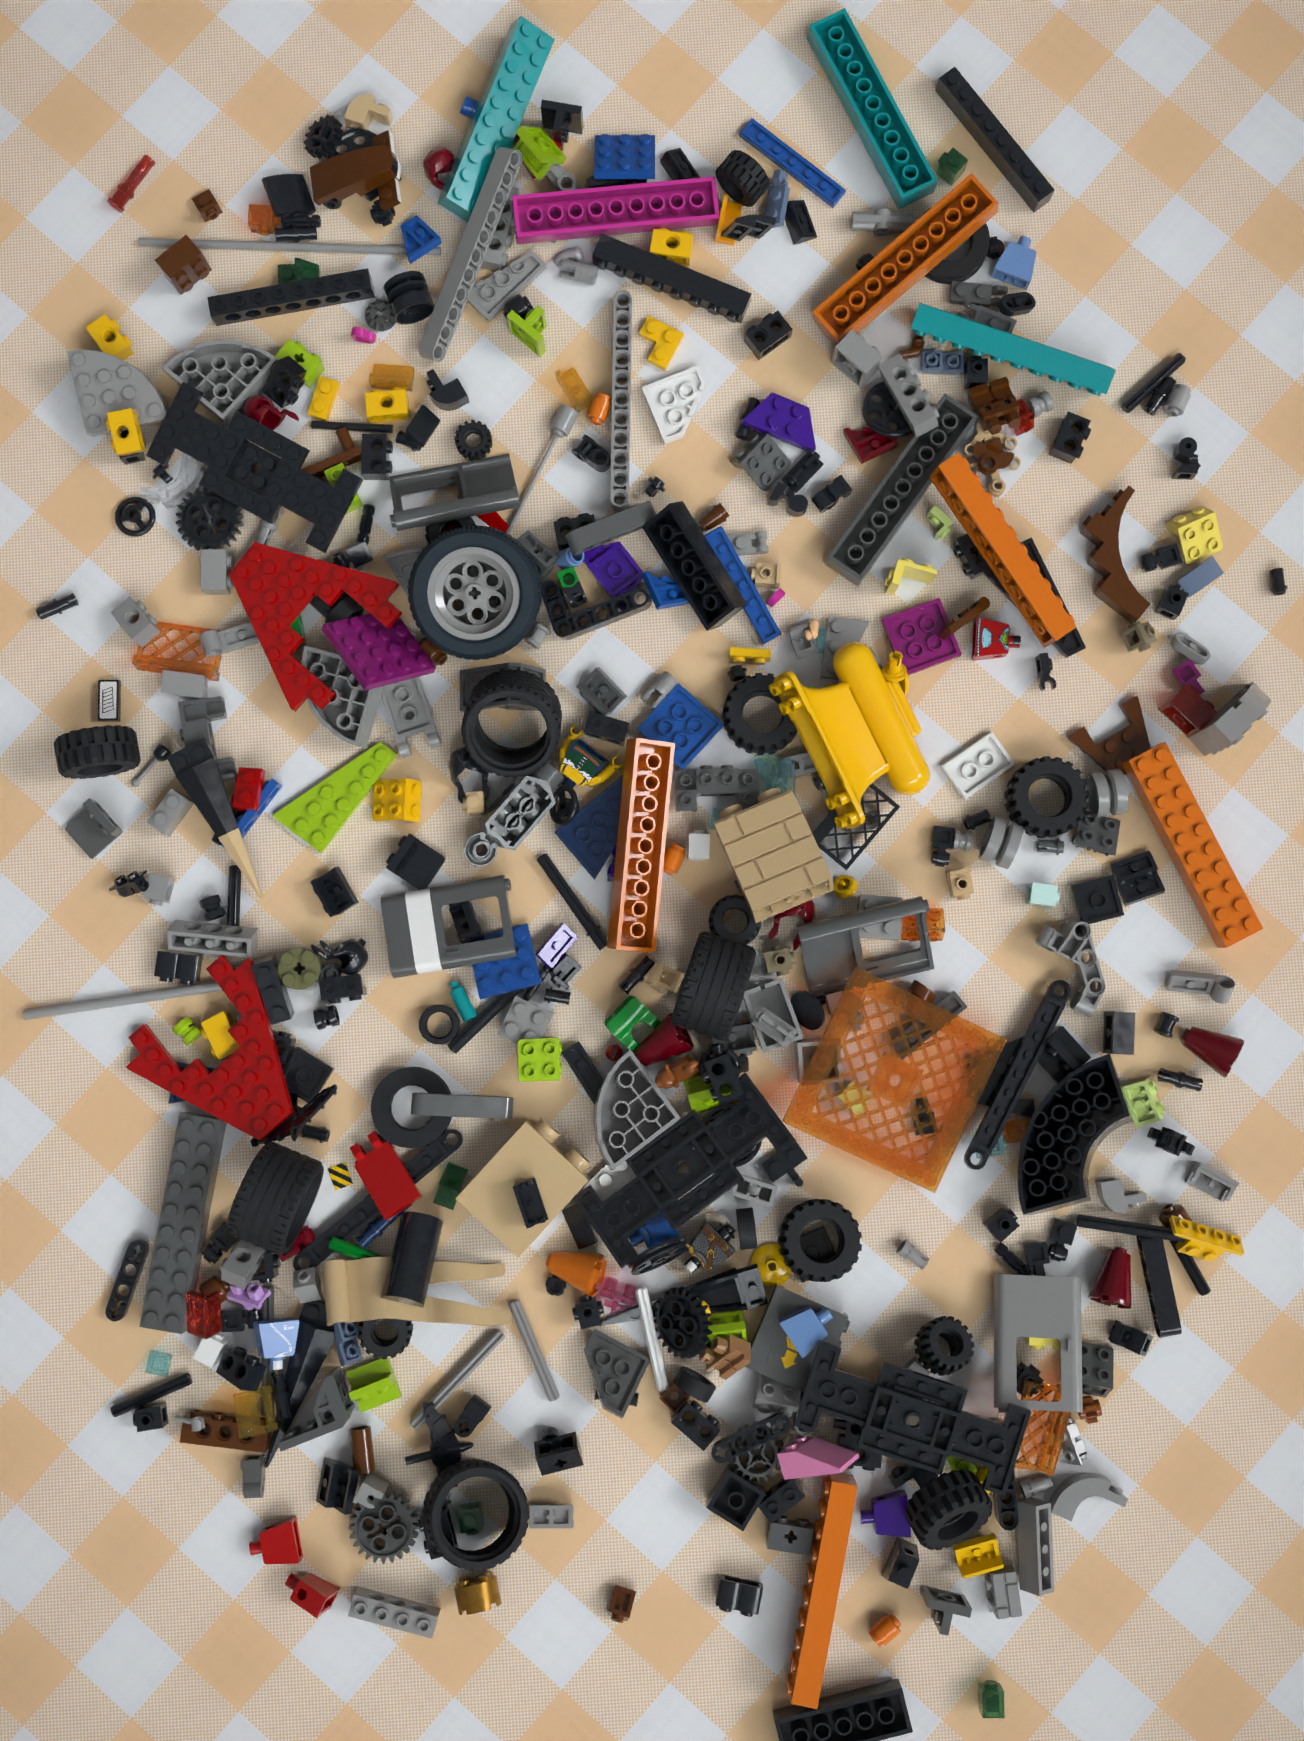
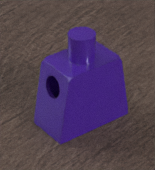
[860,1490,911,1537]

